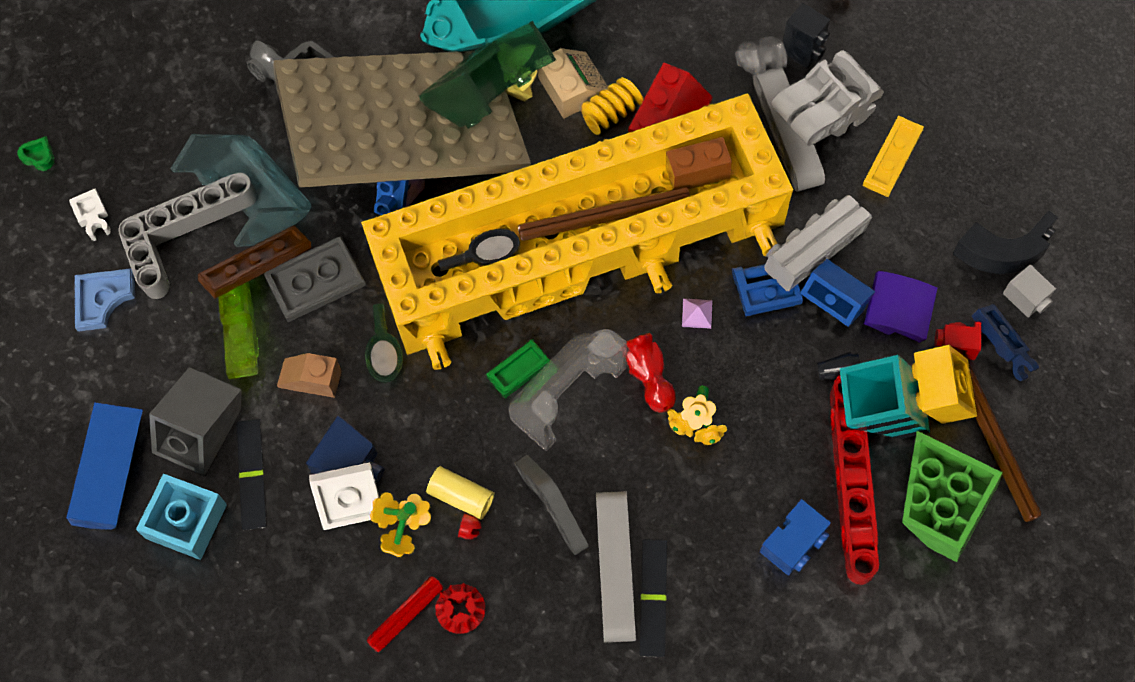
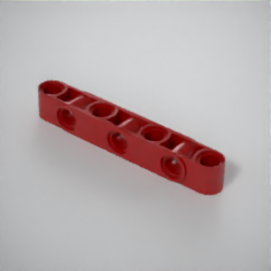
[830,376,879,585]

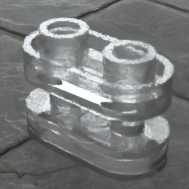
[735,36,787,75]

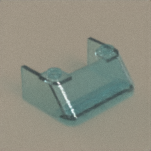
[170,134,311,247]

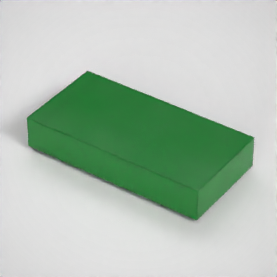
[486,339,551,398]

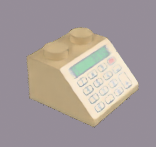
[537,48,608,119]

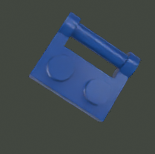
[732,264,803,317]

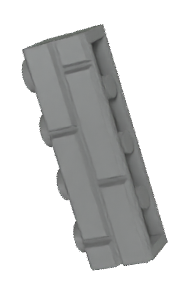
[764,195,872,291]

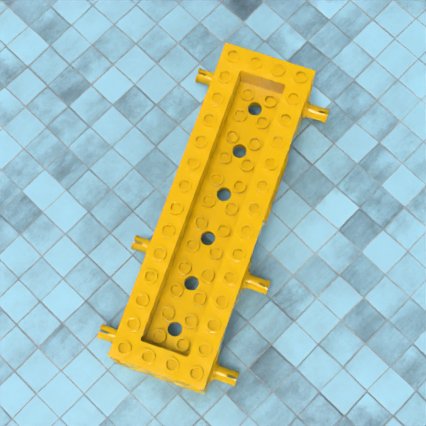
[361,93,793,370]

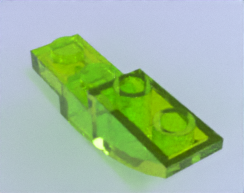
[218,281,259,380]

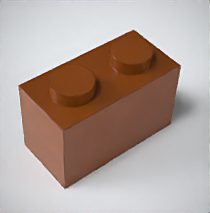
[666,137,732,189]

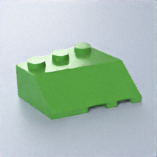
[902,431,1002,562]

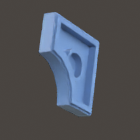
[75,268,135,331]

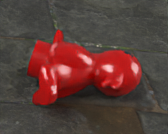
[626,333,676,413]

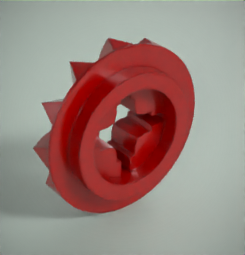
[435,583,485,634]

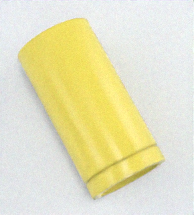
[426,466,495,520]

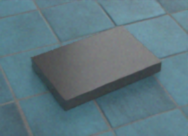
[264,236,366,322]

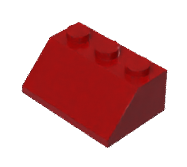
[628,63,713,133]

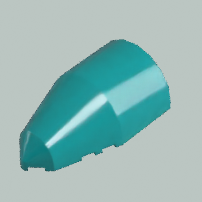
[420,0,597,52]

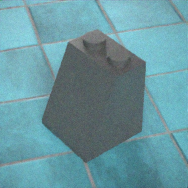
[149,367,241,475]

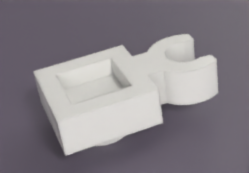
[69,189,111,241]

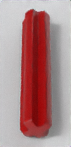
[367,576,443,652]

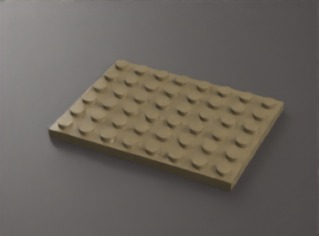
[273,50,531,187]

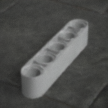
[753,67,825,192]
[596,491,636,643]

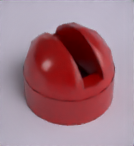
[457,513,482,539]

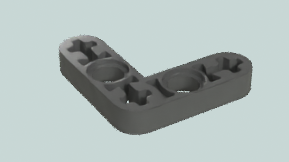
[514,455,589,555]

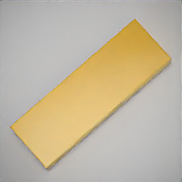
[863,116,924,197]

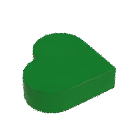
[17,136,54,171]

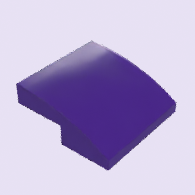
[864,271,938,343]

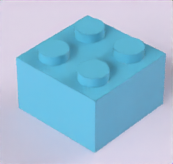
[136,473,227,560]

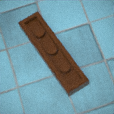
[198,225,311,298]

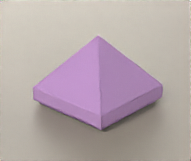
[682,299,712,329]

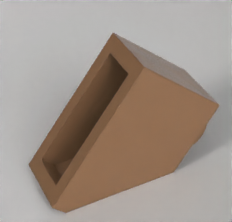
[277,353,342,398]

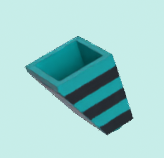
[840,355,930,439]

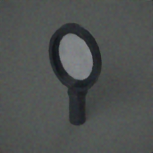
[437,229,520,271]

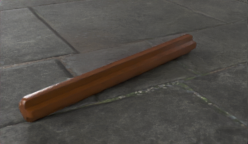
[518,187,690,241]
[963,355,1041,522]

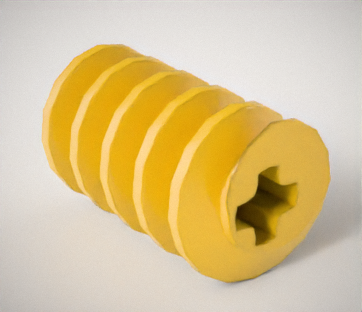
[581,77,643,135]

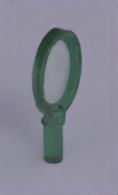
[365,304,403,383]

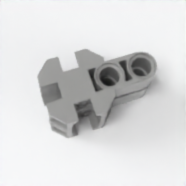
[771,50,884,146]

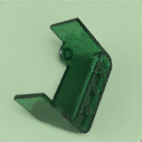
[418,21,556,129]

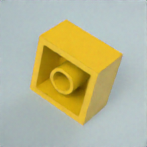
[912,345,977,424]

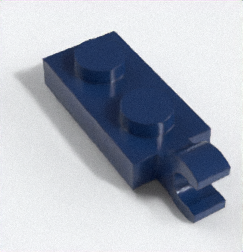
[971,304,1039,381]

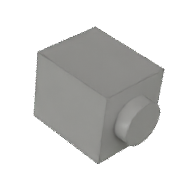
[1003,264,1056,318]

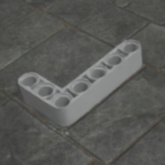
[118,173,258,299]

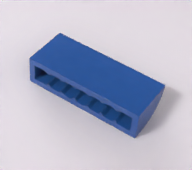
[67,402,143,530]

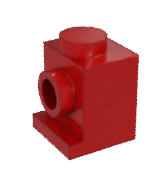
[934,322,981,360]

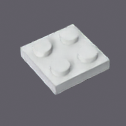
[309,462,380,530]

